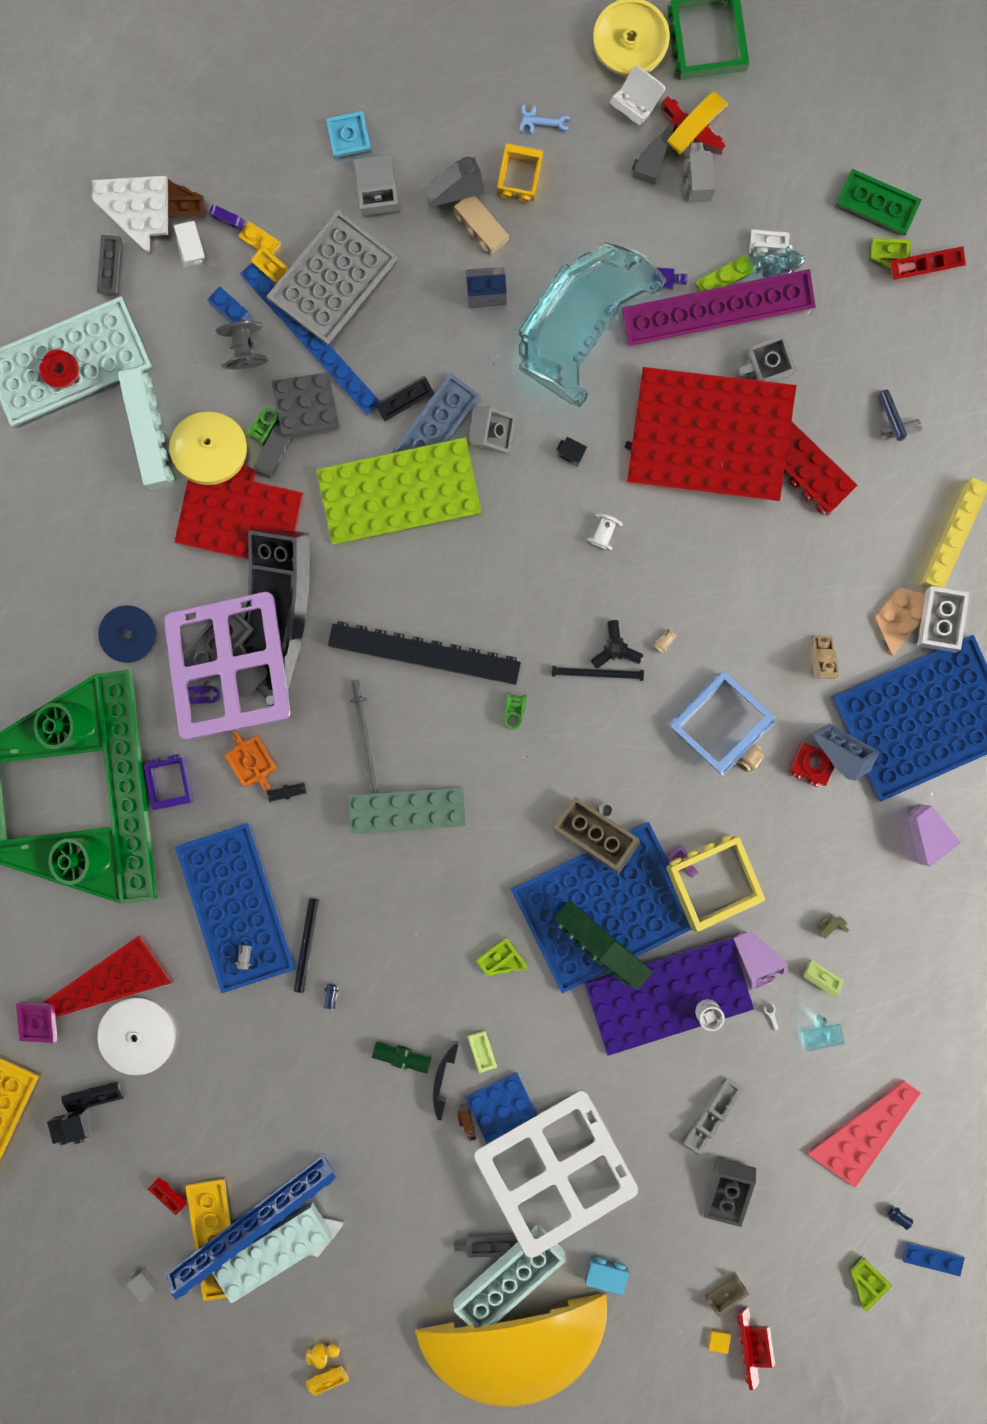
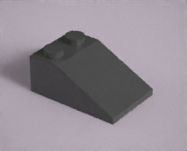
[423,156,485,208]
[704,1158,756,1227]

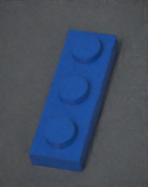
[903,1242,965,1276]

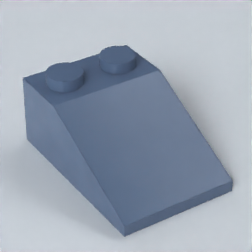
[813,724,879,781]

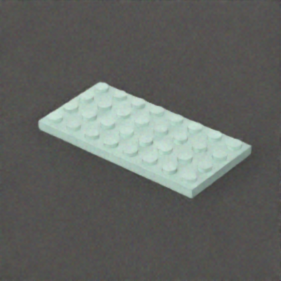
[0,296,153,427]

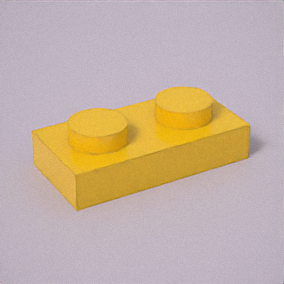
[238,221,281,254]
[250,245,289,284]
[306,1366,349,1396]

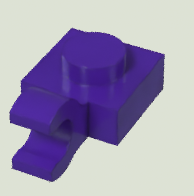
[654,267,688,290]

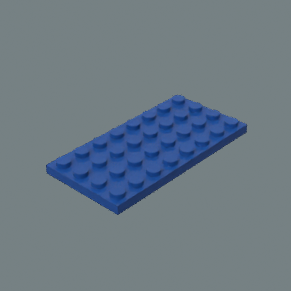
[175,823,296,994]

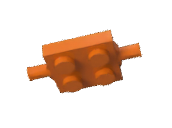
[224,731,277,791]

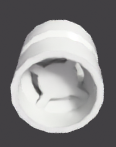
[695,999,725,1031]

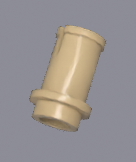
[653,629,677,654]

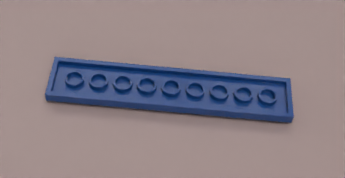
[166,1154,337,1300]

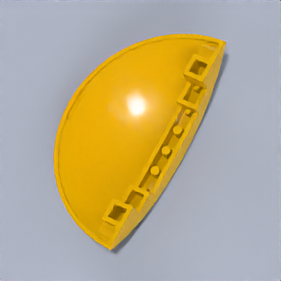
[415,1293,607,1407]

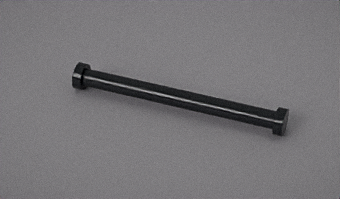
[552,665,644,681]

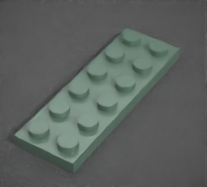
[348,787,466,834]

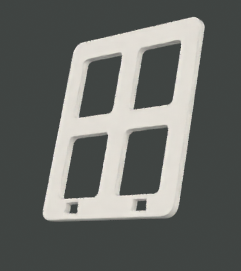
[474,1091,638,1258]

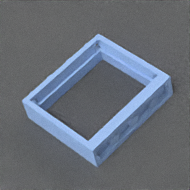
[671,671,776,776]

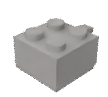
[683,142,716,203]
[737,334,797,382]

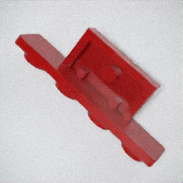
[737,1307,775,1390]

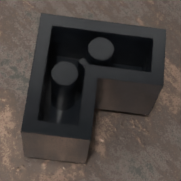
[47,1108,94,1145]

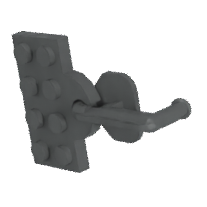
[183,614,274,706]

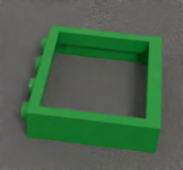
[666,0,750,80]

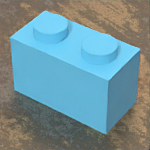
[585,1256,629,1295]

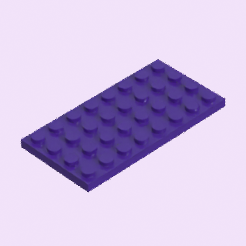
[585,936,754,1056]

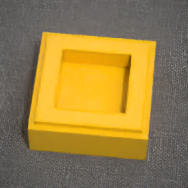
[708,1329,731,1354]

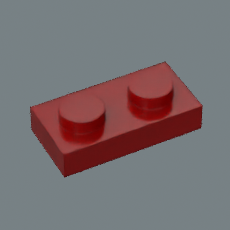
[147,1177,187,1215]

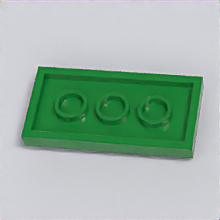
[836,169,922,236]

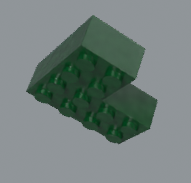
[554,900,653,990]

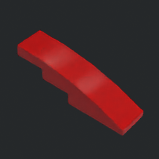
[890,246,966,280]

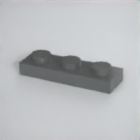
[97,235,122,295]

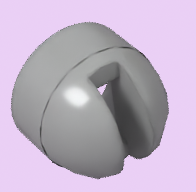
[597,803,614,818]

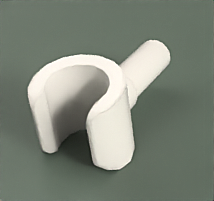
[763,1004,779,1031]

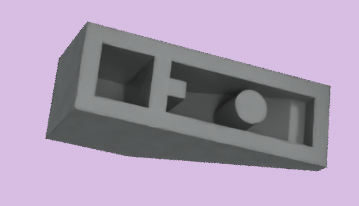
[632,124,675,185]

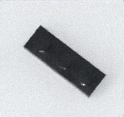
[375,376,434,421]
[61,1081,124,1113]

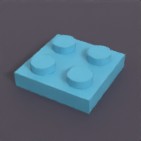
[326,111,371,158]

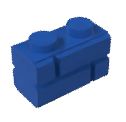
[207,286,251,323]

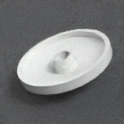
[98,997,176,1075]

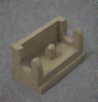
[704,1272,749,1317]

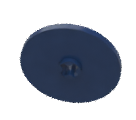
[98,605,156,663]

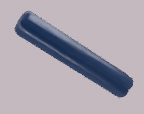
[879,389,907,441]

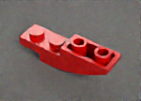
[661,96,726,155]

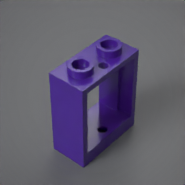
[144,754,194,810]

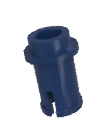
[323,984,340,1010]
[887,1206,913,1230]

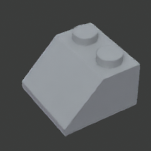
[467,407,516,454]

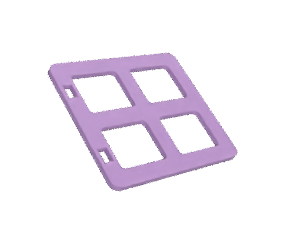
[164,592,291,740]

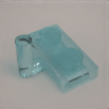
[802,1015,845,1051]

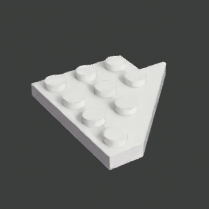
[92,176,168,252]

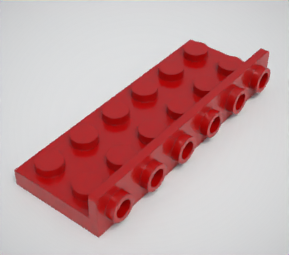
[784,422,858,516]

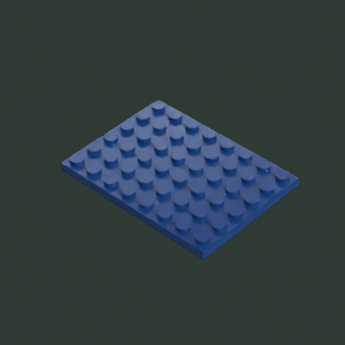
[833,634,987,802]
[511,822,692,994]

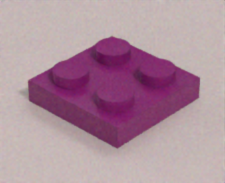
[16,1001,57,1043]

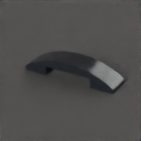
[433,1041,459,1121]

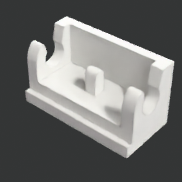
[173,221,205,268]

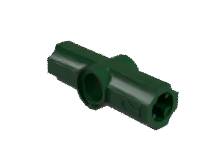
[371,1041,432,1074]

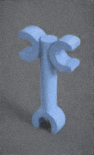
[519,105,570,135]

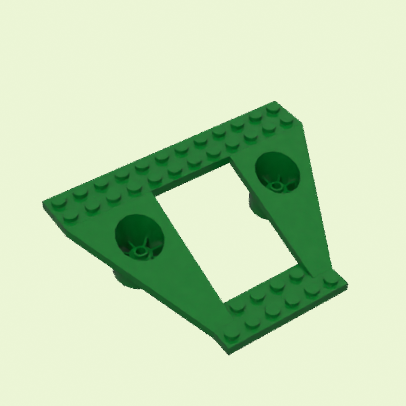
[0,669,158,903]

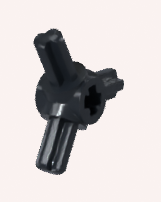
[591,620,643,669]

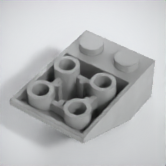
[354,154,399,216]

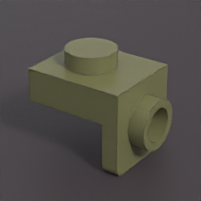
[817,915,849,939]

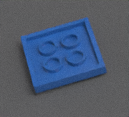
[465,1072,537,1144]

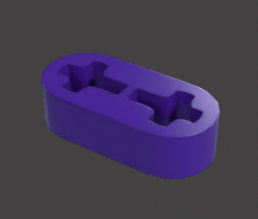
[208,205,245,230]
[188,686,221,704]

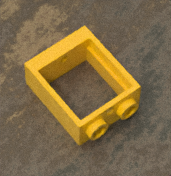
[497,143,543,202]

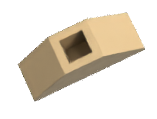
[812,636,839,679]

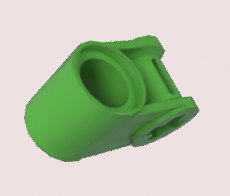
[246,408,279,446]
[504,692,527,730]

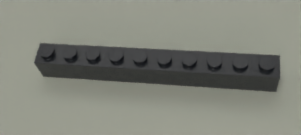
[328,621,521,685]

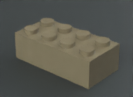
[553,797,640,875]

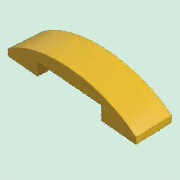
[667,91,729,154]

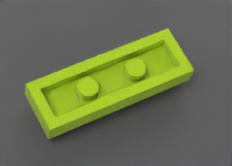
[695,255,754,291]

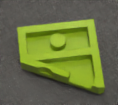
[870,238,911,278]
[476,937,529,976]
[850,1257,892,1313]

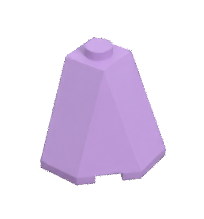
[733,931,788,990]

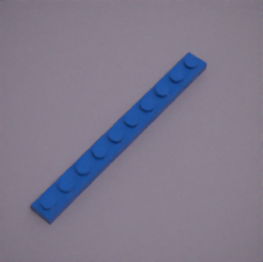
[240,263,380,416]

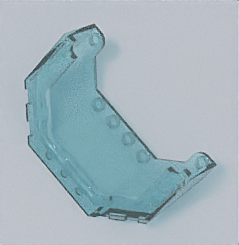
[519,242,667,407]

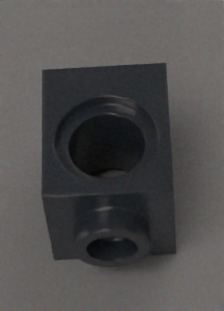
[556,436,587,467]

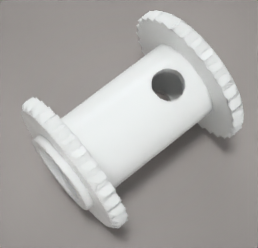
[587,513,622,551]

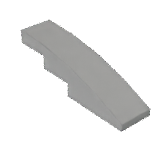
[682,1078,743,1155]

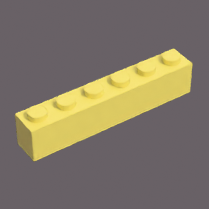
[920,477,987,588]

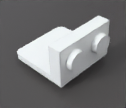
[609,65,665,125]
[749,230,792,260]

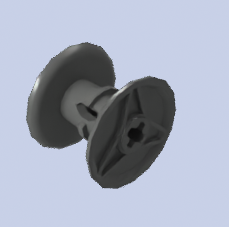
[215,320,269,370]

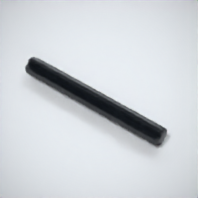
[294,898,319,993]

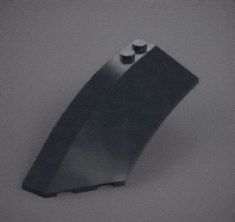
[243,530,310,690]

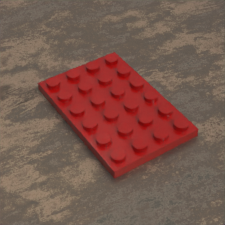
[174,477,304,559]

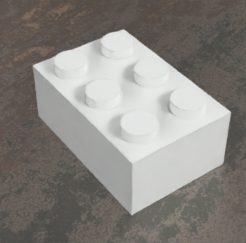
[917,586,970,653]

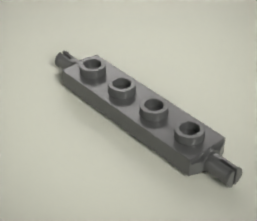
[454,1234,559,1258]

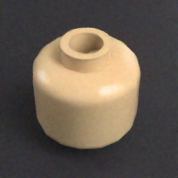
[736,743,764,772]

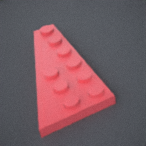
[807,1080,921,1188]

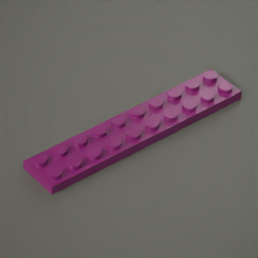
[622,269,816,346]

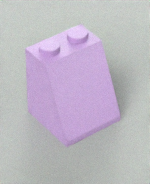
[907,804,961,867]

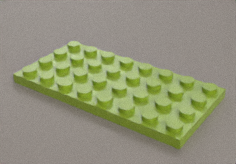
[316,437,482,545]

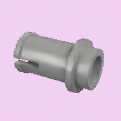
[235,945,252,969]

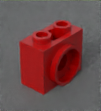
[788,742,835,788]

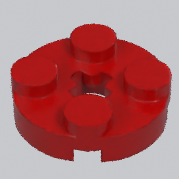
[39,349,79,389]

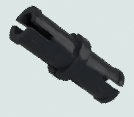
[266,782,307,803]

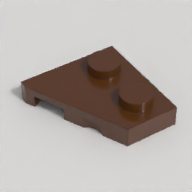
[168,179,205,217]
[457,1103,477,1142]

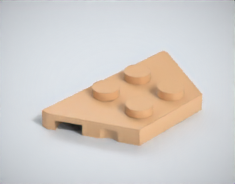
[874,588,925,655]

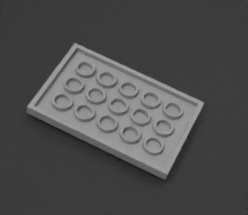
[266,210,398,345]

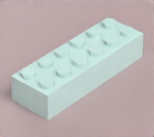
[118,367,175,491]
[212,1202,333,1304]
[454,1224,566,1328]

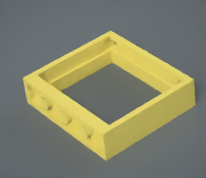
[666,834,765,932]

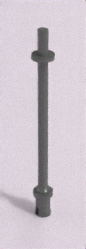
[350,679,378,794]

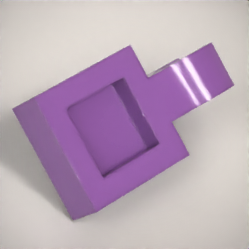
[667,845,699,878]

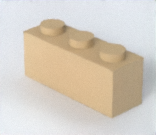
[454,196,509,255]

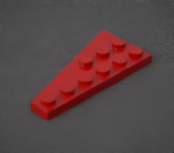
[44,935,172,1017]

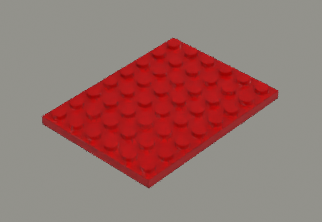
[627,367,797,501]

